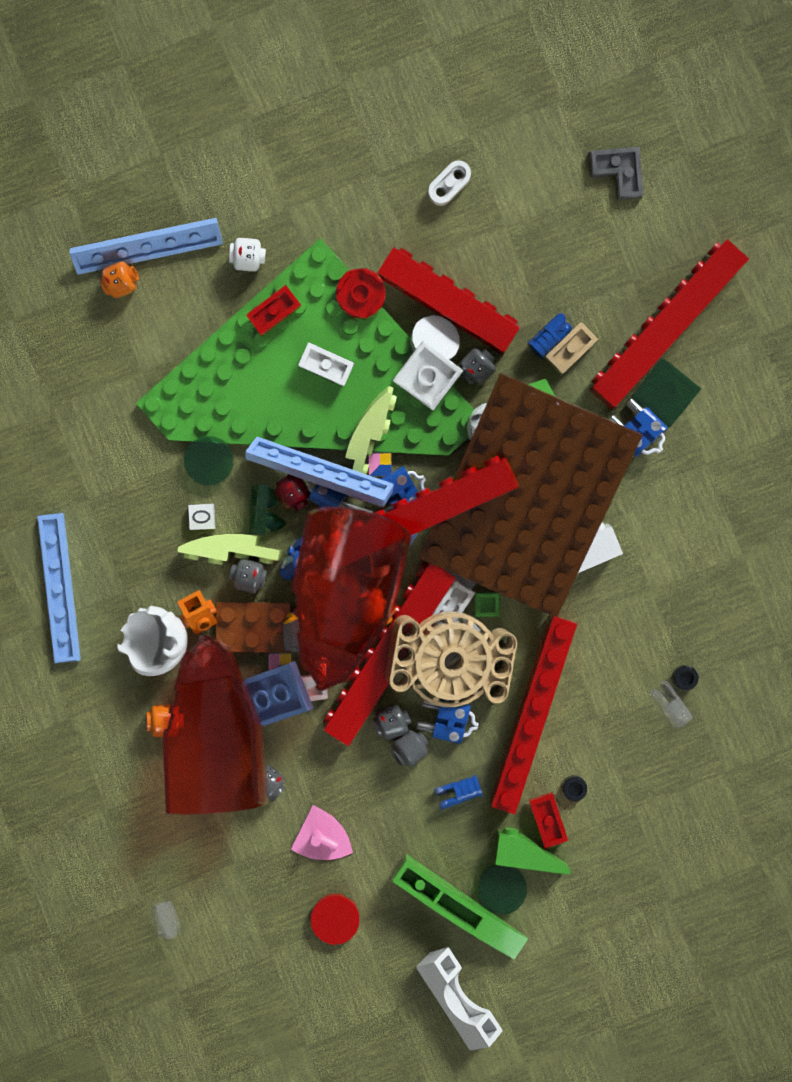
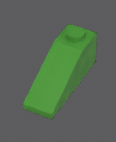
[494,827,570,875]

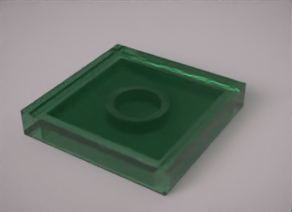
[631,358,701,428]

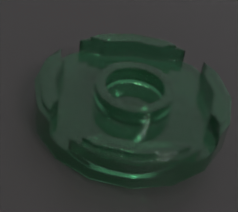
[184,436,234,485]
[478,864,527,914]

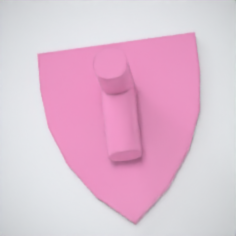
[291,805,353,860]

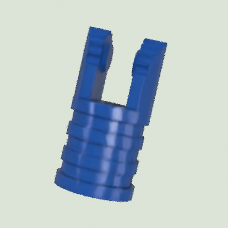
[527,313,572,359]
[434,775,483,810]

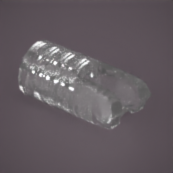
[650,680,693,729]

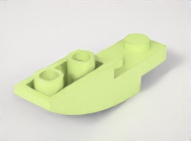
[345,386,397,475]
[177,534,282,565]

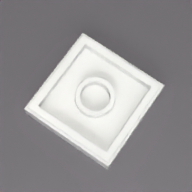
[393,340,463,411]

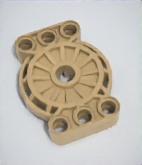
[385,612,517,707]

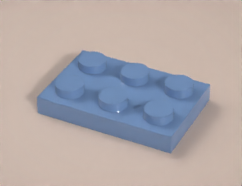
[234,661,313,730]

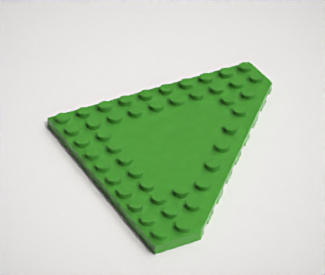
[136,238,474,456]

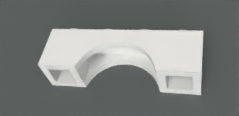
[416,947,503,1051]

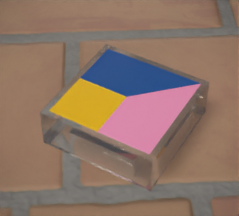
[367,452,392,477]
[268,652,293,671]

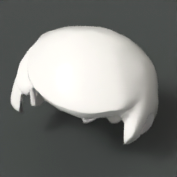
[117,606,187,676]

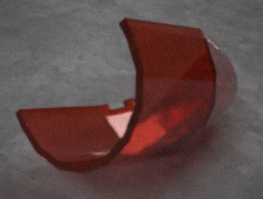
[292,507,412,691]
[163,635,269,815]

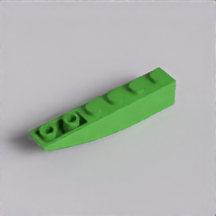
[392,854,528,959]

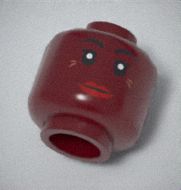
[274,474,311,512]

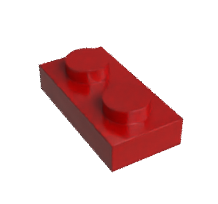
[246,285,302,336]
[529,792,569,849]

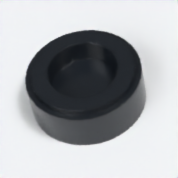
[672,665,699,691]
[562,775,588,801]

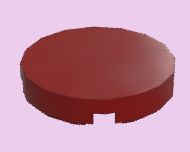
[336,268,385,319]
[311,893,360,945]

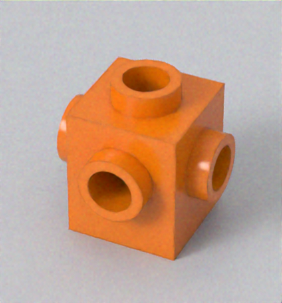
[177,590,218,635]

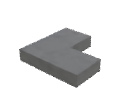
[589,147,643,200]

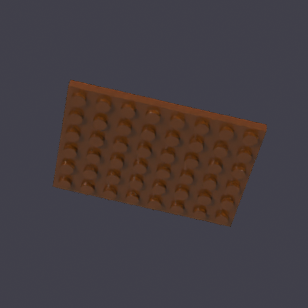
[419,372,643,617]

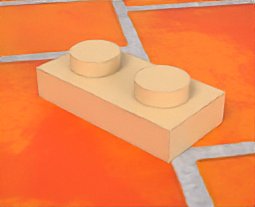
[544,322,598,375]

